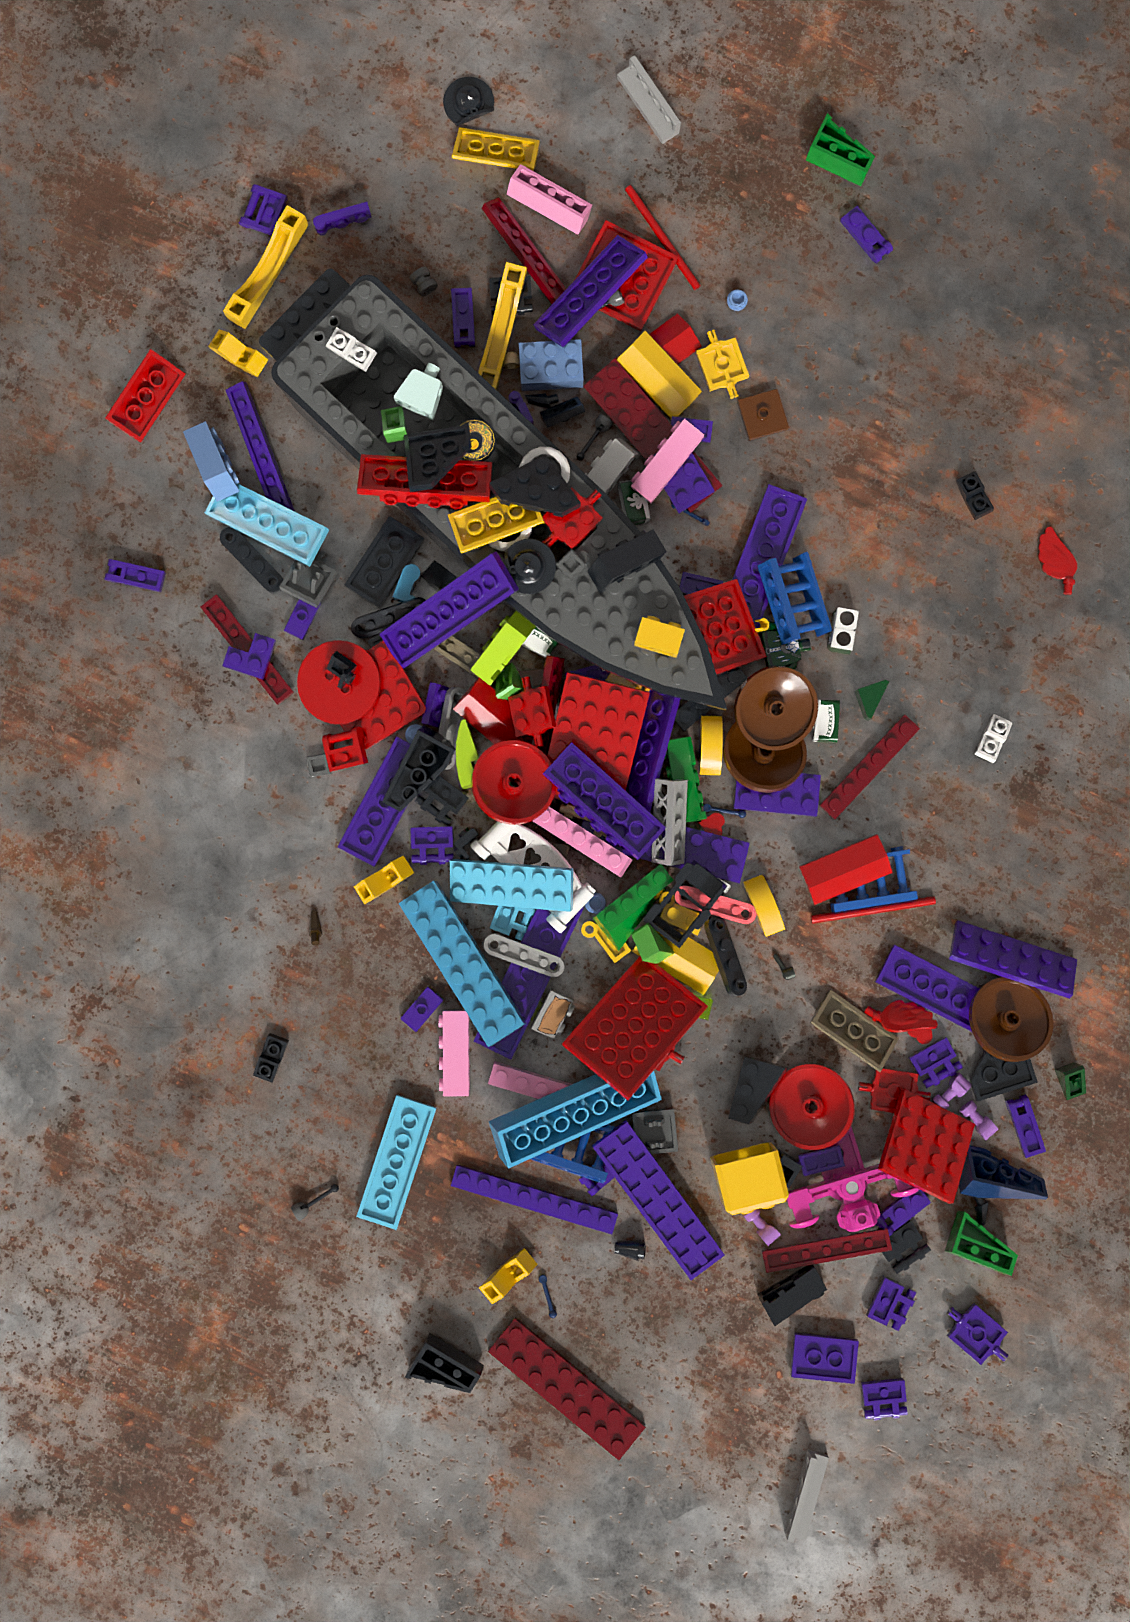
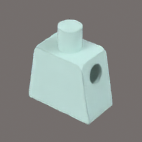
[394,363,443,421]

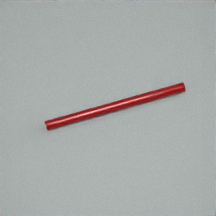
[625,185,701,290]
[810,896,936,924]

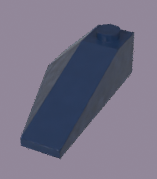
[959,1145,1048,1200]

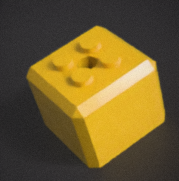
[710,1142,789,1215]

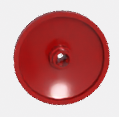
[471,740,556,825]
[769,1064,855,1150]

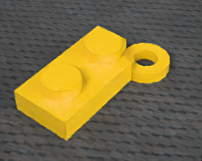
[659,892,701,935]
[581,921,631,963]

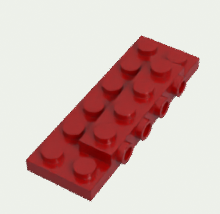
[357,454,492,509]

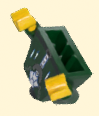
[755,618,811,670]

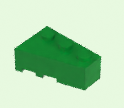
[806,113,875,186]
[945,1211,1018,1276]

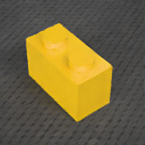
[634,616,685,658]

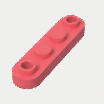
[674,886,756,924]

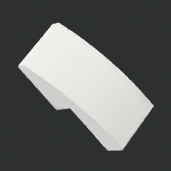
[326,327,377,372]
[975,714,1012,763]

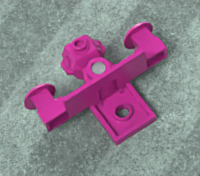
[786,1127,919,1232]

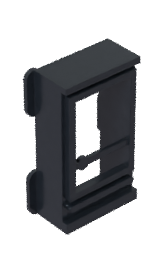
[644,860,727,948]

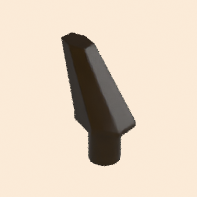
[309,910,322,945]

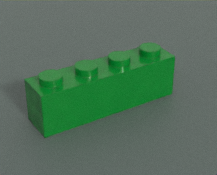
[664,737,707,823]
[592,864,674,951]

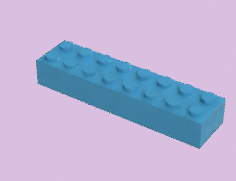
[398,881,526,1047]
[488,1071,662,1169]

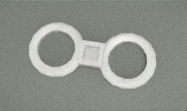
[488,447,570,551]

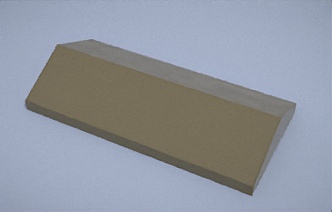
[811,990,899,1072]

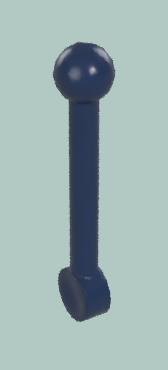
[671,503,710,526]
[703,804,746,818]
[539,1274,557,1318]

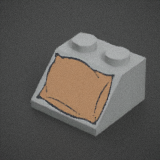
[531,988,575,1038]

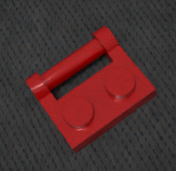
[322,726,368,772]

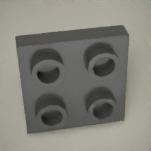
[280,560,337,608]
[632,1108,678,1154]

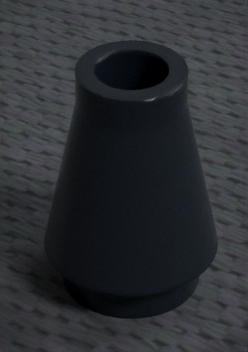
[615,1240,646,1261]

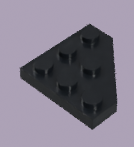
[404,424,472,492]
[489,454,581,517]
[969,1051,1038,1101]

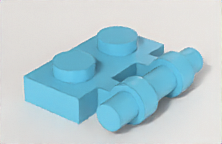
[490,906,536,941]

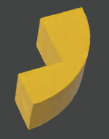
[208,329,268,377]
[699,716,723,775]
[354,855,414,904]
[743,874,785,937]
[479,1248,538,1304]

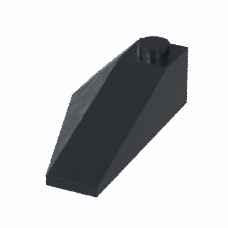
[382,725,456,812]

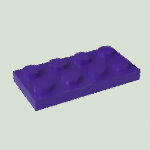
[733,773,821,817]

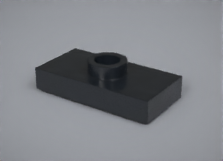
[540,396,585,428]

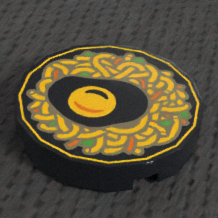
[459,419,496,462]

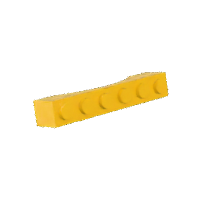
[223,205,308,329]
[478,262,527,390]

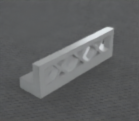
[617,55,681,144]
[651,779,688,866]
[784,1449,829,1543]

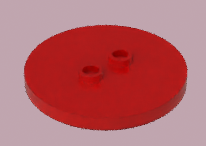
[297,640,381,725]

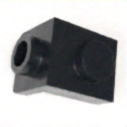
[327,651,357,689]
[453,827,479,860]

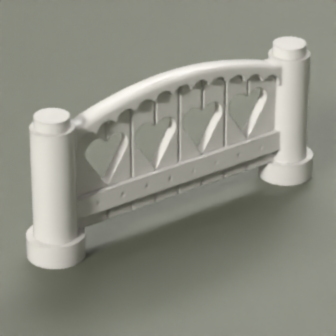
[470,821,596,933]

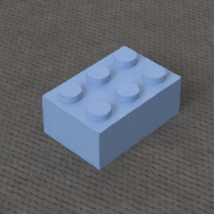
[519,339,583,391]
[183,421,240,502]

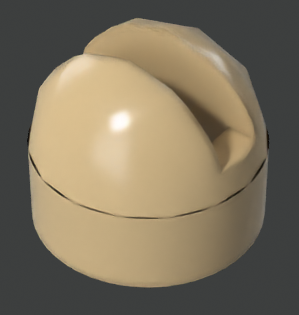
[504,351,520,369]

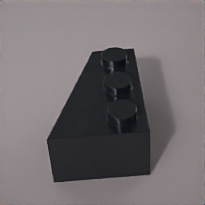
[587,529,667,594]
[728,1056,788,1125]
[757,1265,827,1326]
[405,1333,484,1393]

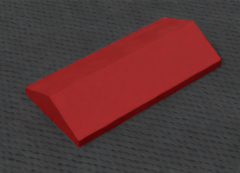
[615,313,702,390]
[105,349,185,443]
[452,677,533,744]
[799,834,893,905]

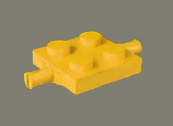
[696,330,749,399]

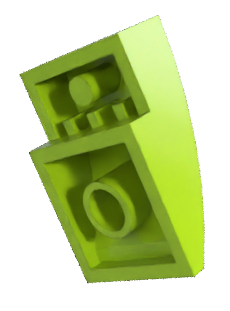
[456,719,479,790]

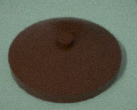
[734,666,818,750]
[723,722,807,793]
[969,977,1053,1062]

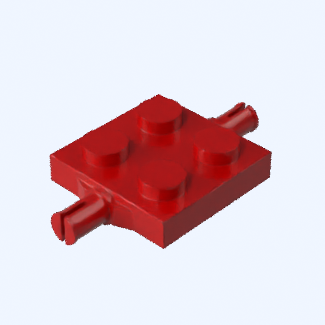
[542,487,603,550]
[508,677,556,748]
[858,1068,931,1113]

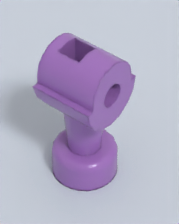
[932,1072,972,1109]
[959,1100,998,1141]
[743,1209,781,1246]

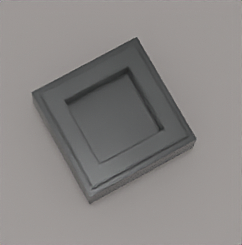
[556,549,587,581]
[306,753,331,778]

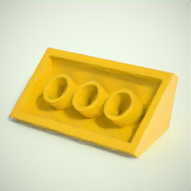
[452,127,540,171]
[616,331,702,420]
[448,497,544,553]
[632,931,719,995]

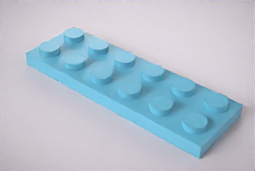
[204,483,329,567]
[450,859,573,912]
[356,1095,437,1230]

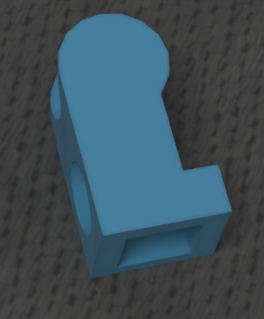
[393,564,421,602]

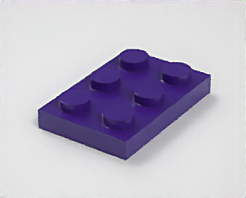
[653,452,715,513]
[790,1332,859,1384]

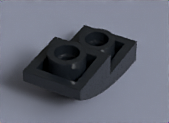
[956,471,994,520]
[421,560,457,591]
[253,1033,289,1083]

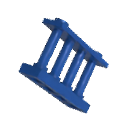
[758,552,833,645]
[830,846,918,912]
[530,1124,616,1184]

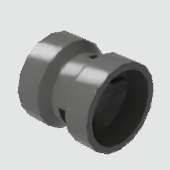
[409,267,438,297]

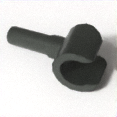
[773,953,796,980]

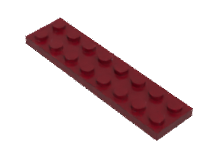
[583,358,723,513]
[488,1317,646,1460]

